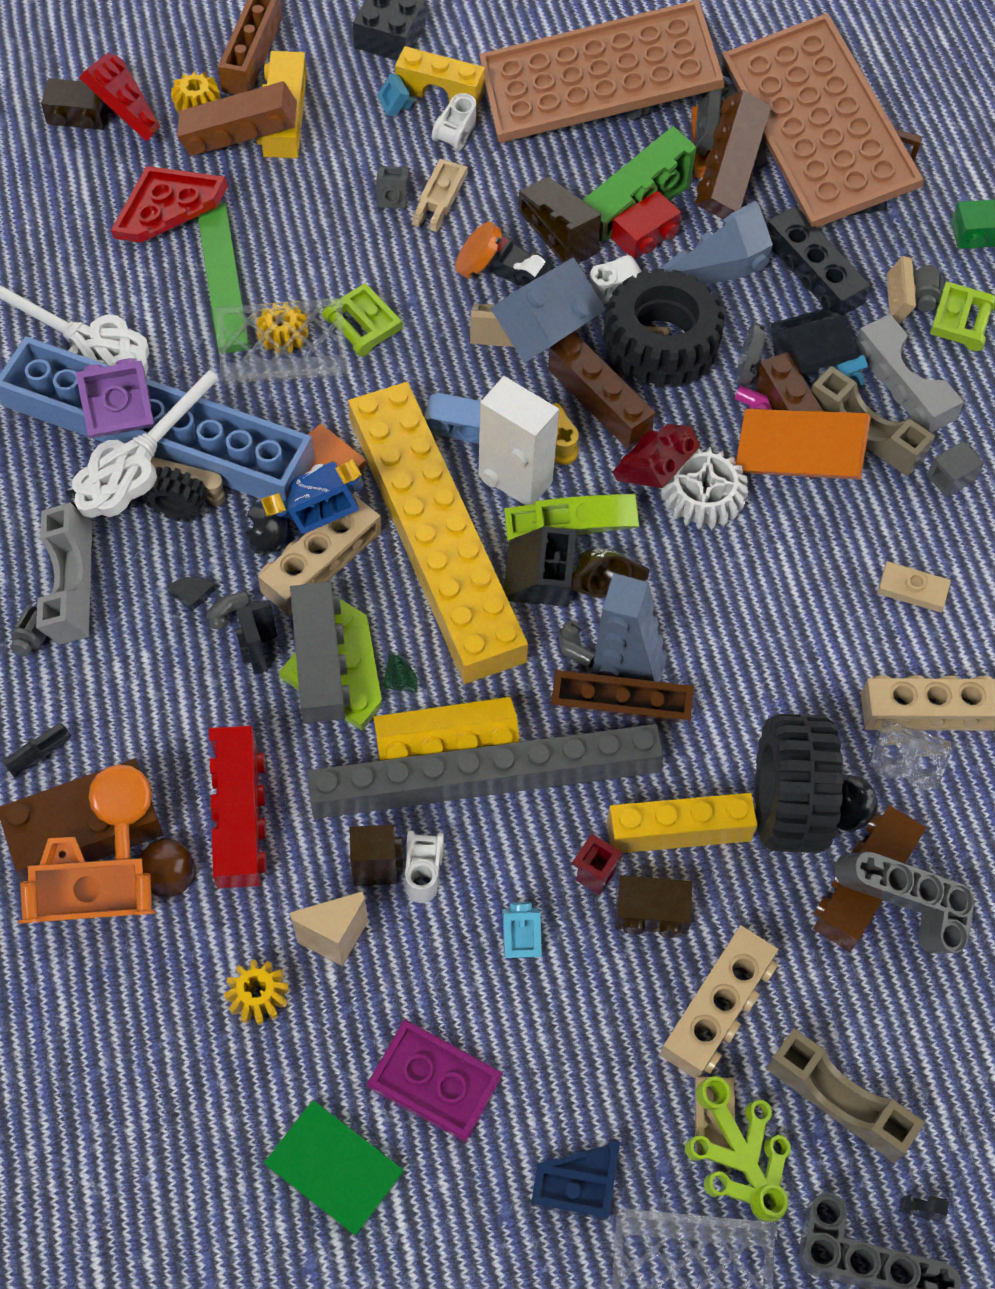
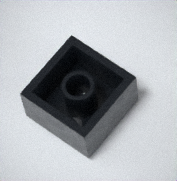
[353,0,426,60]

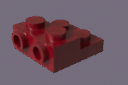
[612,424,700,488]

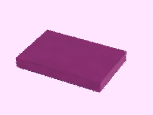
[366,1019,503,1143]

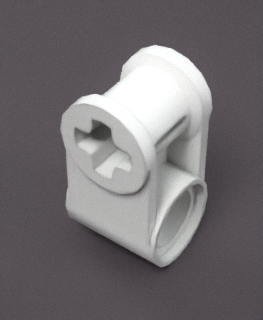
[432,93,476,151]
[590,255,642,305]
[405,830,444,903]

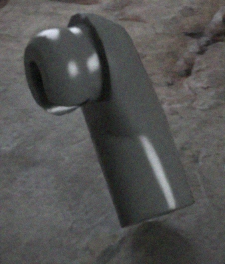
[206,591,249,629]
[558,621,595,668]

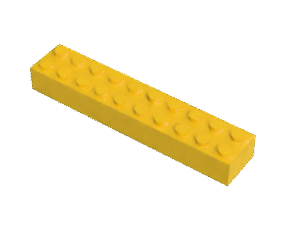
[348,381,528,684]

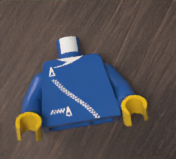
[261,459,364,535]

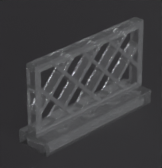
[215,298,348,385]
[611,1208,777,1289]

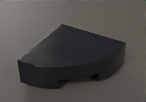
[167,577,216,611]
[899,1195,949,1222]

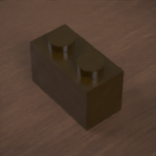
[41,78,109,130]
[349,824,404,886]
[615,875,692,938]

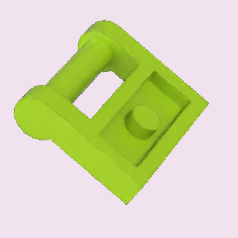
[930,281,995,351]
[322,283,403,357]

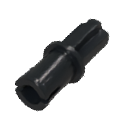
[2,723,71,778]

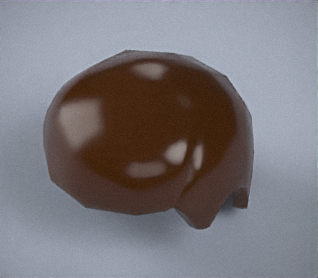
[139,838,196,897]

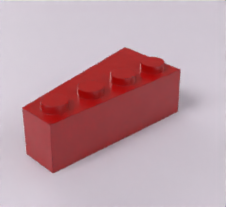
[209,725,267,889]

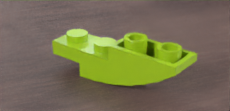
[504,494,639,541]

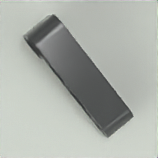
[835,852,974,954]
[798,1193,961,1289]

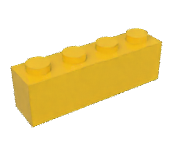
[257,51,307,158]
[373,697,519,761]
[607,793,757,853]

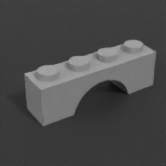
[855,314,964,433]
[36,502,92,644]

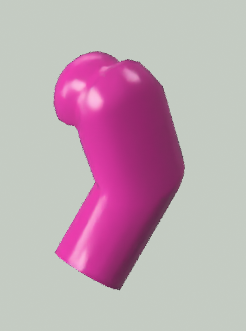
[735,385,772,410]

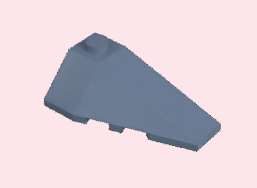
[659,201,773,285]

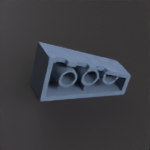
[592,573,667,682]

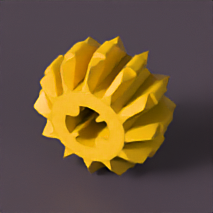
[171,71,221,114]
[256,301,309,355]
[224,959,289,1025]

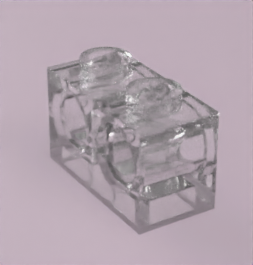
[869,719,952,789]

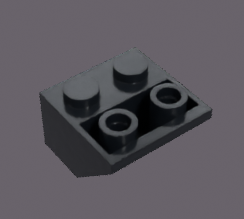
[771,308,859,375]
[503,526,576,607]

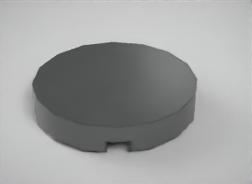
[735,322,765,386]

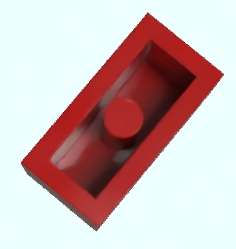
[611,190,681,259]

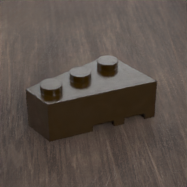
[518,176,601,264]

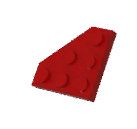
[79,52,161,142]
[111,166,228,243]

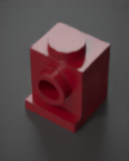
[572,834,623,896]

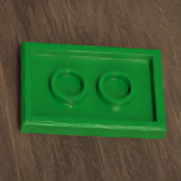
[264,1100,404,1237]

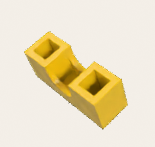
[395,46,485,110]

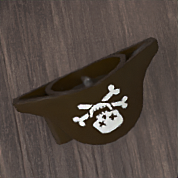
[571,549,650,598]

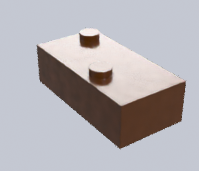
[0,758,164,882]

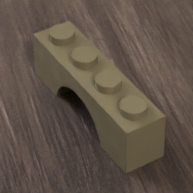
[811,366,935,477]
[766,1028,925,1163]

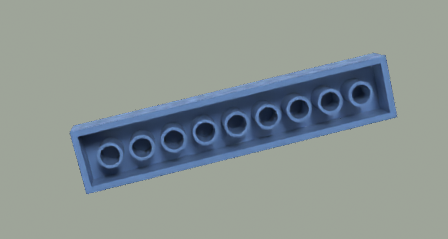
[0,336,315,501]

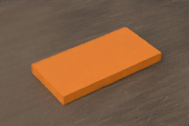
[735,409,871,480]

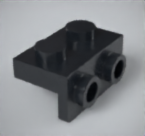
[235,600,277,675]

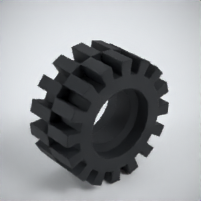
[142,466,207,522]

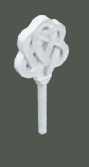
[0,286,149,376]
[72,370,218,518]

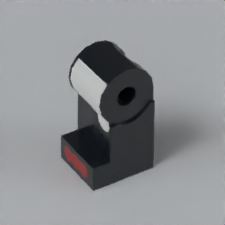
[489,234,549,286]

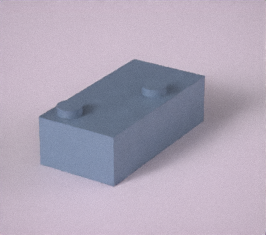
[490,257,606,363]

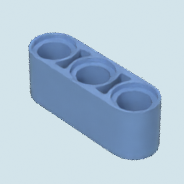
[424,393,481,444]

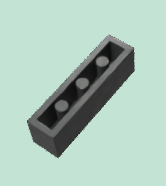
[290,582,351,723]

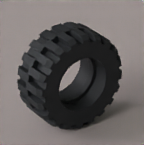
[603,269,725,388]
[754,713,843,853]

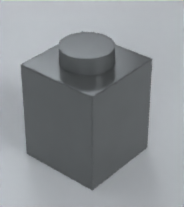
[926,441,984,498]

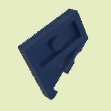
[531,1141,620,1221]

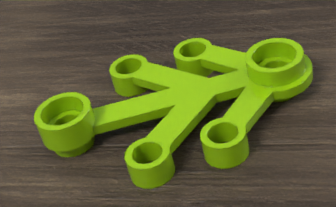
[685,1077,791,1222]

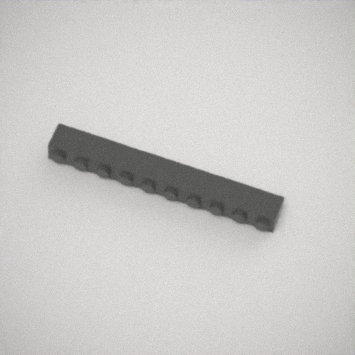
[307,724,664,819]

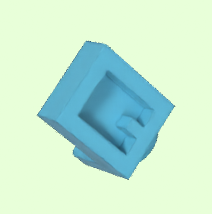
[502,902,542,958]

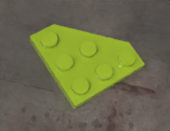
[279,599,382,731]

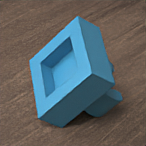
[377,74,415,117]
[824,355,868,387]

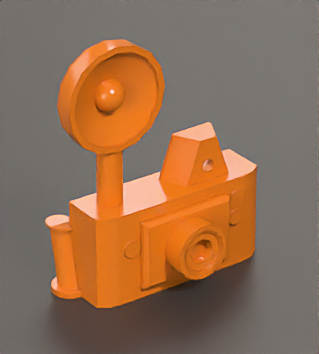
[18,764,156,924]

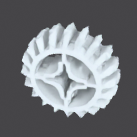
[661,447,748,530]

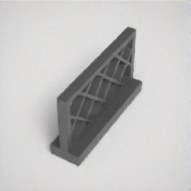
[694,53,766,169]

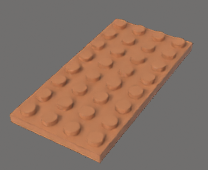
[479,0,724,143]
[722,13,924,227]

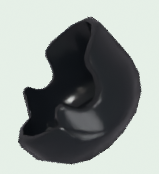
[245,502,288,556]
[837,774,878,833]

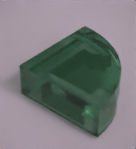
[383,653,418,693]

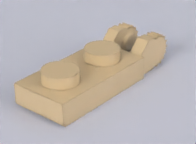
[412,159,468,232]

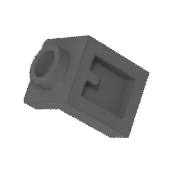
[376,166,408,208]

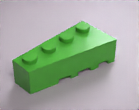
[582,126,697,243]

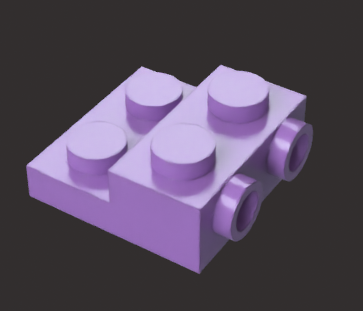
[75,358,155,439]

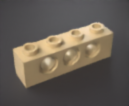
[258,493,382,616]
[861,675,995,731]
[660,925,779,1079]

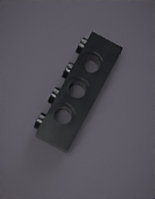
[767,206,870,316]

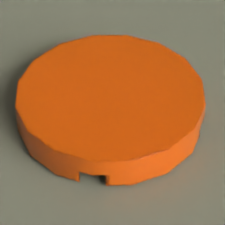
[455,221,502,279]

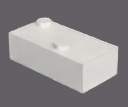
[478,376,559,505]

